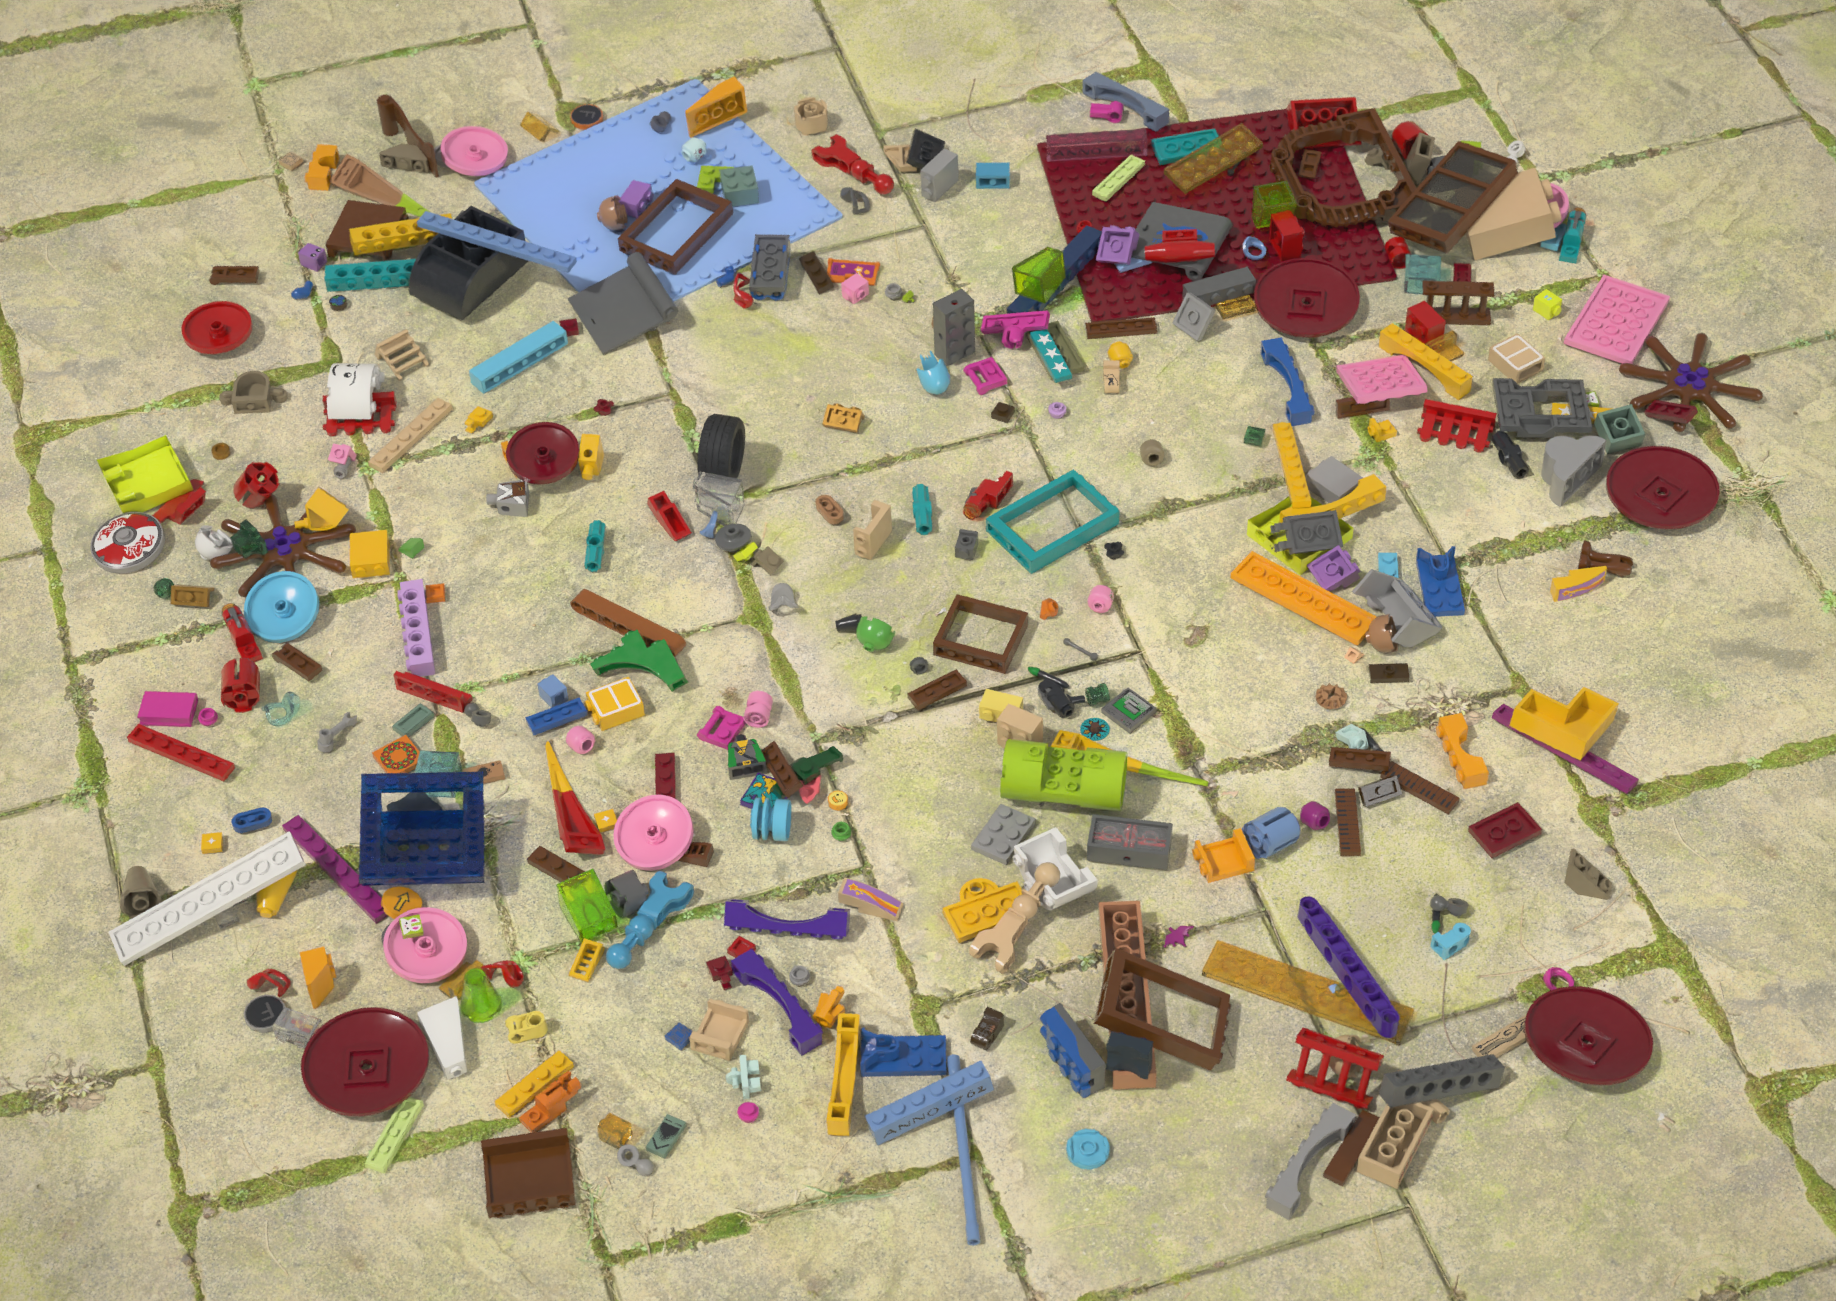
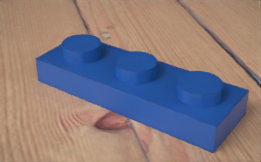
[526,697,587,736]

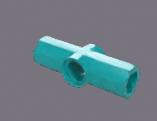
[912,484,932,535]
[584,520,606,572]

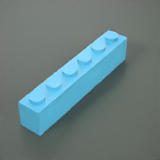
[469,321,568,394]

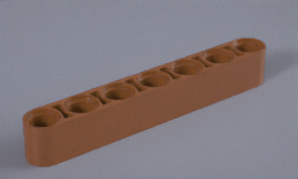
[570,589,686,657]

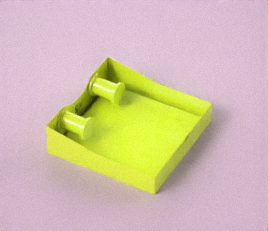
[97,435,193,513]
[1247,496,1354,575]

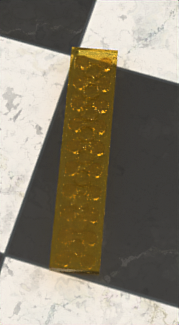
[1202,940,1414,1045]

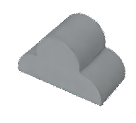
[1541,436,1606,507]

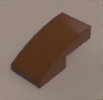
[1298,149,1321,179]

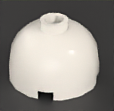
[195,525,233,561]

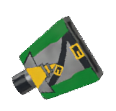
[728,734,767,780]

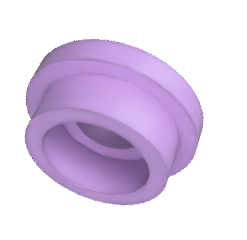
[1048,402,1066,419]

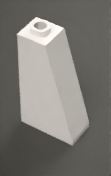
[417,996,467,1080]

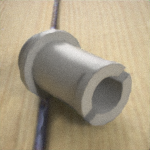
[333,457,352,479]

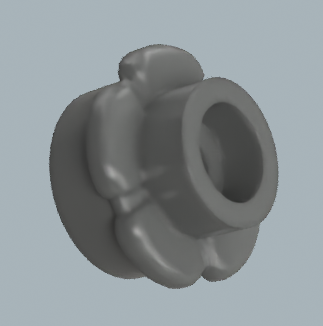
[910,657,928,675]

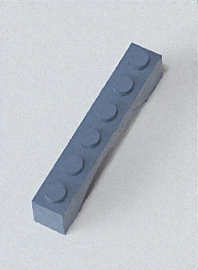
[1083,72,1169,131]

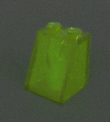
[1252,181,1297,228]
[1012,247,1066,303]
[556,869,618,943]

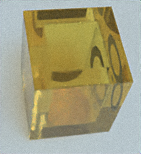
[597,1112,633,1150]

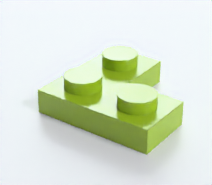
[697,166,734,193]

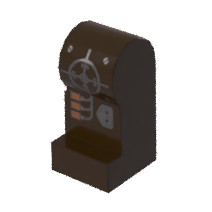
[970,1006,1004,1050]

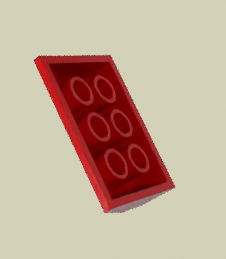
[1286,97,1362,148]

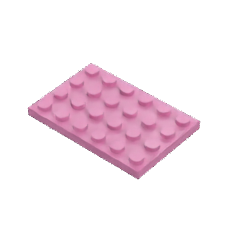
[1564,275,1670,364]

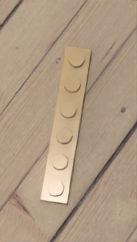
[368,398,452,473]

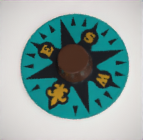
[1080,718,1110,741]

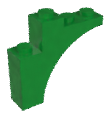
[590,630,689,692]

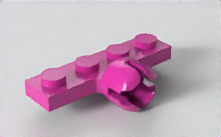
[981,310,1050,349]

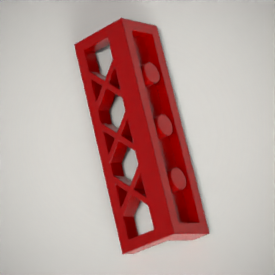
[393,671,473,713]

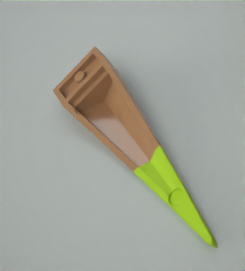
[329,154,430,217]

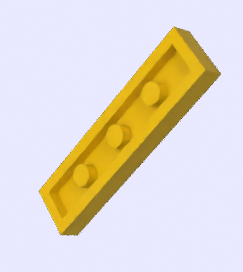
[494,1050,574,1118]

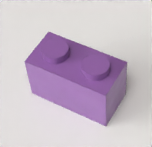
[619,180,654,218]

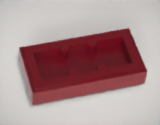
[1453,263,1471,282]

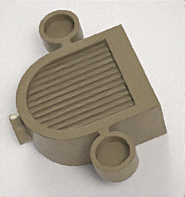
[219,371,288,414]

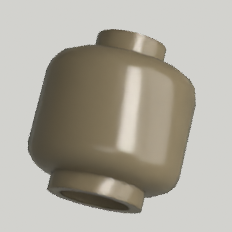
[1140,439,1165,466]

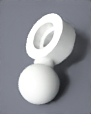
[1507,141,1526,166]

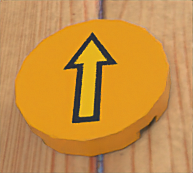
[381,887,422,919]

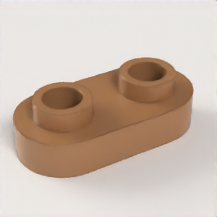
[815,495,844,524]

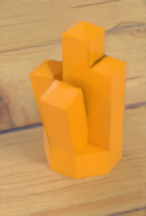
[812,986,845,1028]

